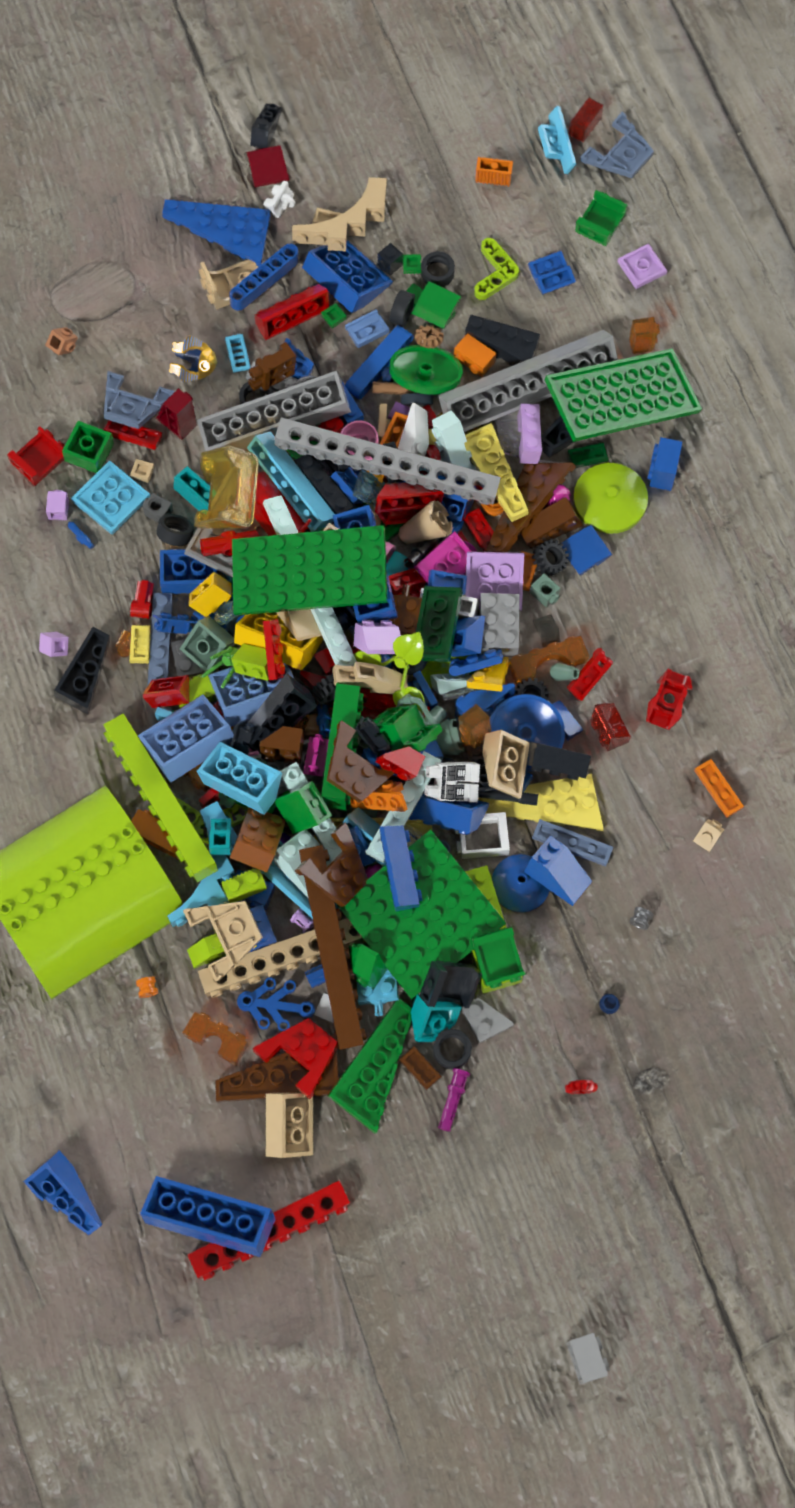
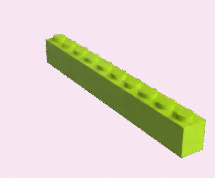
[103,713,218,882]

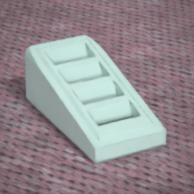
[430,673,470,694]

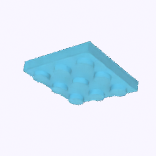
[71,460,150,535]

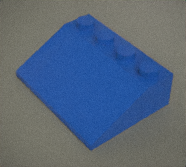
[302,240,393,313]

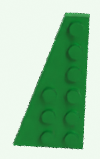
[327,998,412,1134]

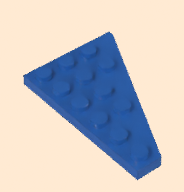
[162,199,271,266]

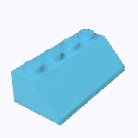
[197,742,282,815]

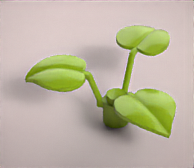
[354,632,424,714]

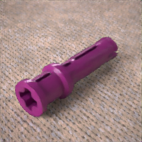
[438,1068,470,1132]

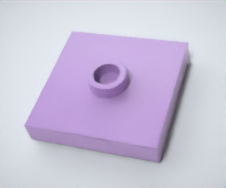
[617,244,667,289]

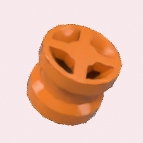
[136,976,159,998]

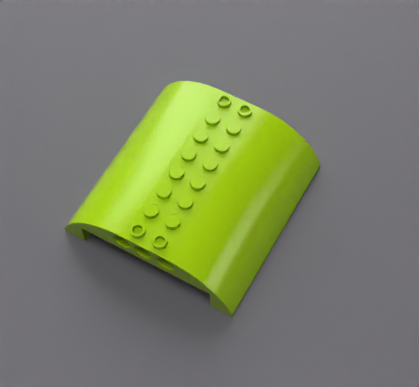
[0,786,183,999]

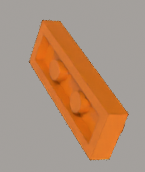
[694,759,744,818]

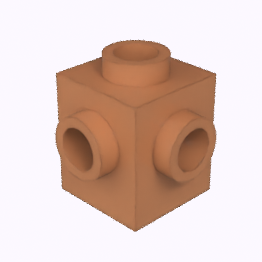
[45,327,78,355]

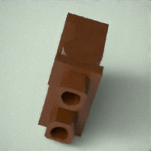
[248,342,296,391]

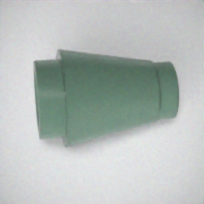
[550,662,580,681]

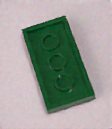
[416,586,463,662]

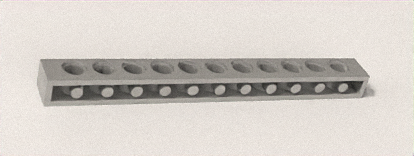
[275,418,501,505]

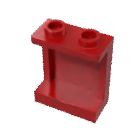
[7,426,65,486]

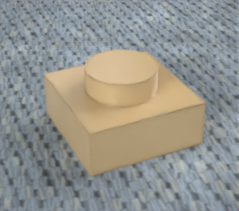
[130,459,154,483]

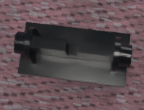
[355,716,391,758]
[229,719,254,755]

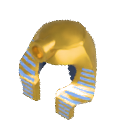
[169,336,217,382]

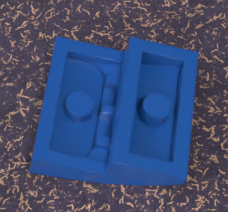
[528,251,576,295]
[331,467,378,504]
[562,525,612,576]

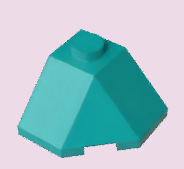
[411,994,462,1042]

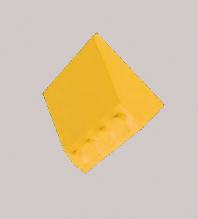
[234,612,323,670]

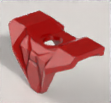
[646,668,693,730]

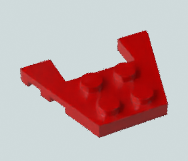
[253,1018,338,1099]

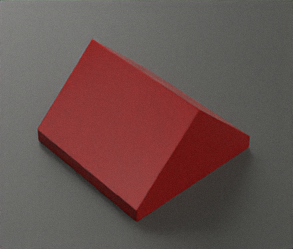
[142,675,189,708]

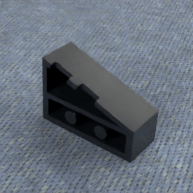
[525,740,591,781]

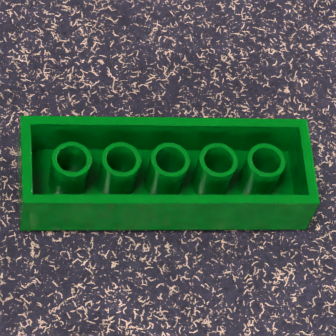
[321,684,364,810]

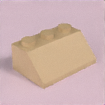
[266,1093,313,1158]

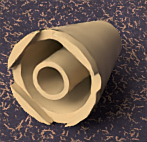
[399,501,452,544]

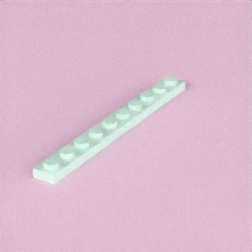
[263,495,357,666]

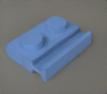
[345,309,389,348]

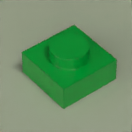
[403,254,421,274]
[321,303,347,329]

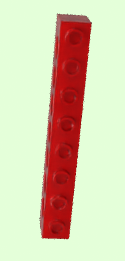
[187,1180,350,1281]

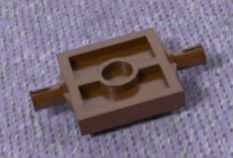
[390,584,422,635]

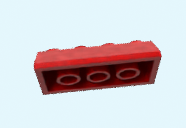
[255,284,329,341]

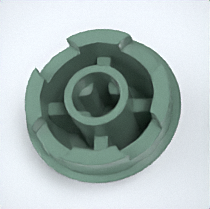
[436,718,467,755]

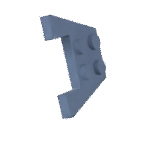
[580,112,654,178]
[104,371,175,429]

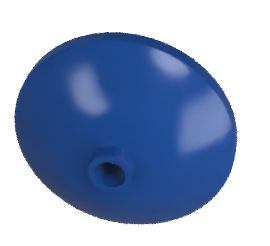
[492,854,550,913]

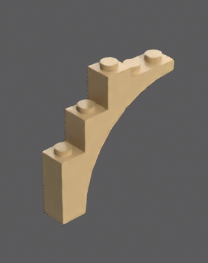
[292,177,387,251]

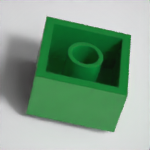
[62,421,114,473]

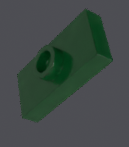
[568,442,609,468]

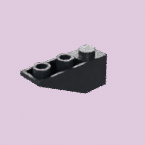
[250,103,283,149]

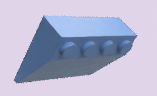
[208,664,294,727]
[138,695,234,783]

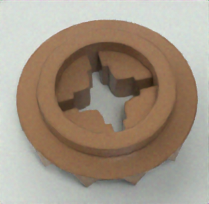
[415,324,444,348]

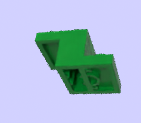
[374,705,443,752]

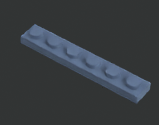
[148,593,173,685]

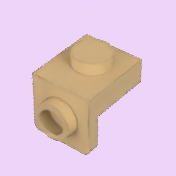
[693,819,724,852]

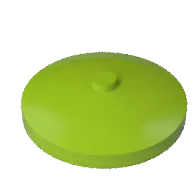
[573,463,648,534]

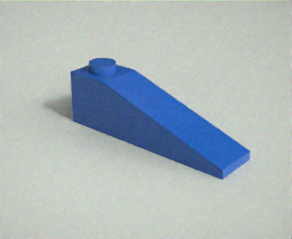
[23,1150,102,1235]

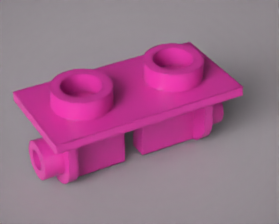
[303,734,329,777]

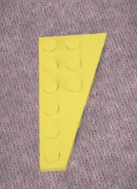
[478,774,603,831]

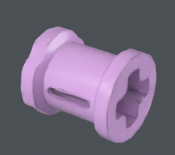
[290,908,314,933]

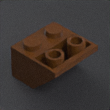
[260,726,304,765]

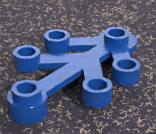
[237,977,315,1032]

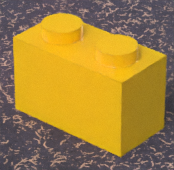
[189,572,232,617]

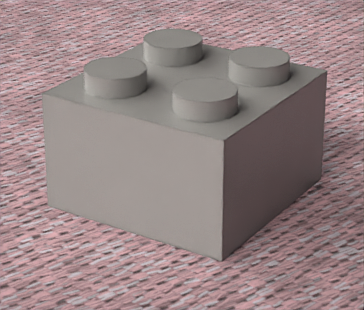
[566,1333,610,1385]

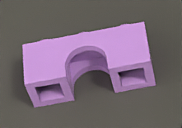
[517,404,542,464]

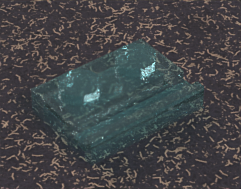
[353,469,385,508]

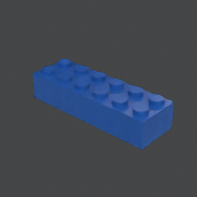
[332,505,398,623]
[140,1176,276,1257]

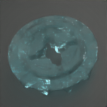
[214,601,238,626]

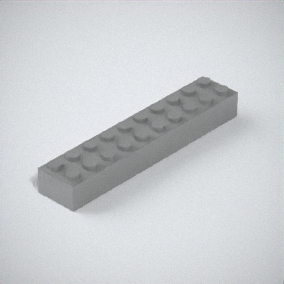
[438,330,618,432]

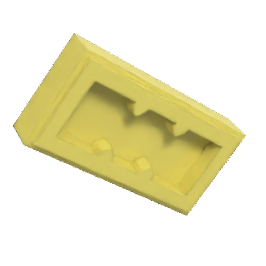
[129,625,151,664]

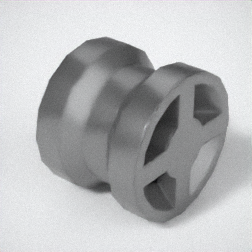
[629,907,654,930]

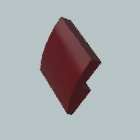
[246,145,289,188]

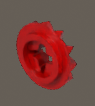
[565,1080,598,1095]

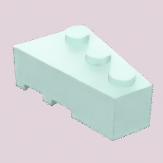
[432,410,477,481]

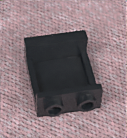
[419,961,481,1008]

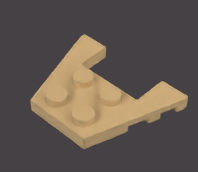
[183,901,263,982]

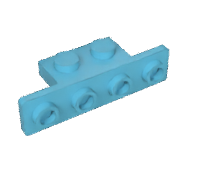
[538,106,576,174]

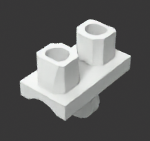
[264,181,295,218]

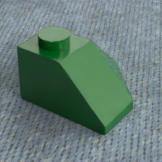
[348,944,387,989]

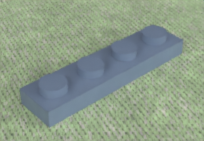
[532,819,613,867]

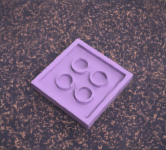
[465,552,524,610]

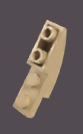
[333,662,408,694]

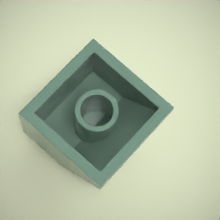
[180,616,236,672]

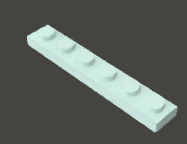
[366,751,441,863]

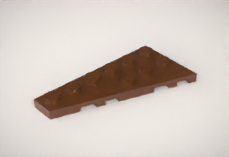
[486,463,576,552]
[215,1033,338,1102]

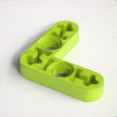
[474,238,519,300]

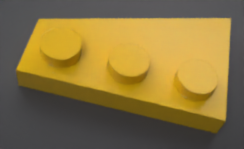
[466,657,509,692]

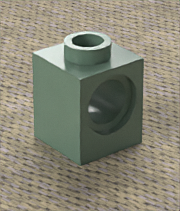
[530,574,560,607]

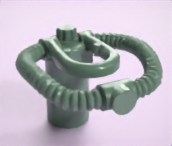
[397,694,446,725]

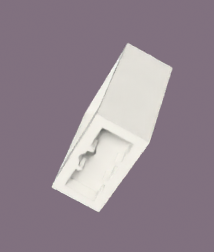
[455,812,510,859]

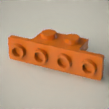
[351,780,408,812]

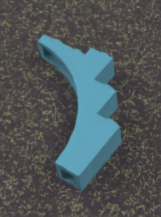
[168,801,237,927]

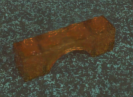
[508,636,589,686]

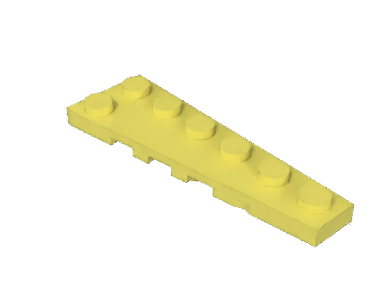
[464,423,528,522]

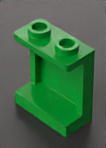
[575,190,627,247]
[274,781,332,834]
[471,927,526,988]

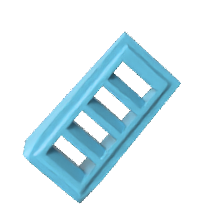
[225,334,250,373]

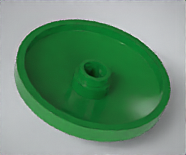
[389,345,463,395]

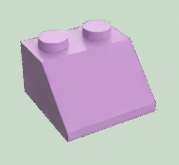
[354,620,401,654]

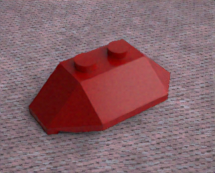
[374,482,444,525]

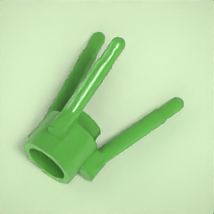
[201,646,238,689]

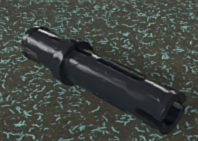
[404,537,443,569]

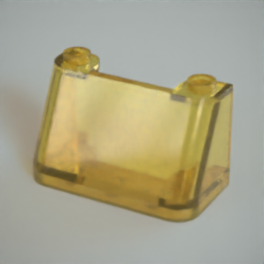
[194,445,259,529]

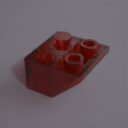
[590,703,631,751]

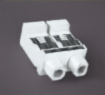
[424,762,480,803]

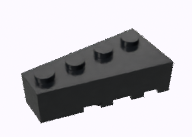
[465,314,540,366]
[54,627,110,715]
[246,673,317,754]

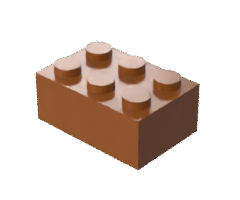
[230,807,286,872]

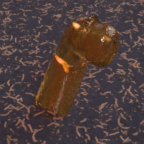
[115,629,131,658]

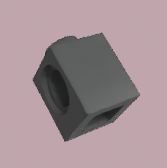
[142,493,173,523]

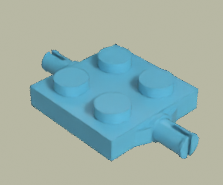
[357,969,399,1016]

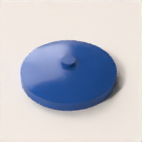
[487,694,565,772]

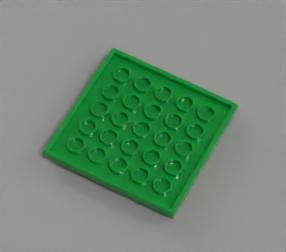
[336,830,506,1000]

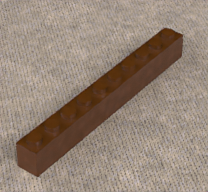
[299,845,367,1050]

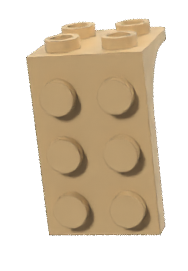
[199,259,270,310]

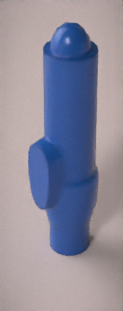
[68,522,94,549]

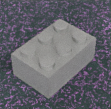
[479,593,519,656]

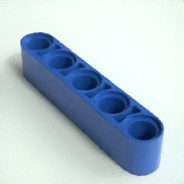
[229,244,298,311]
[345,325,414,400]

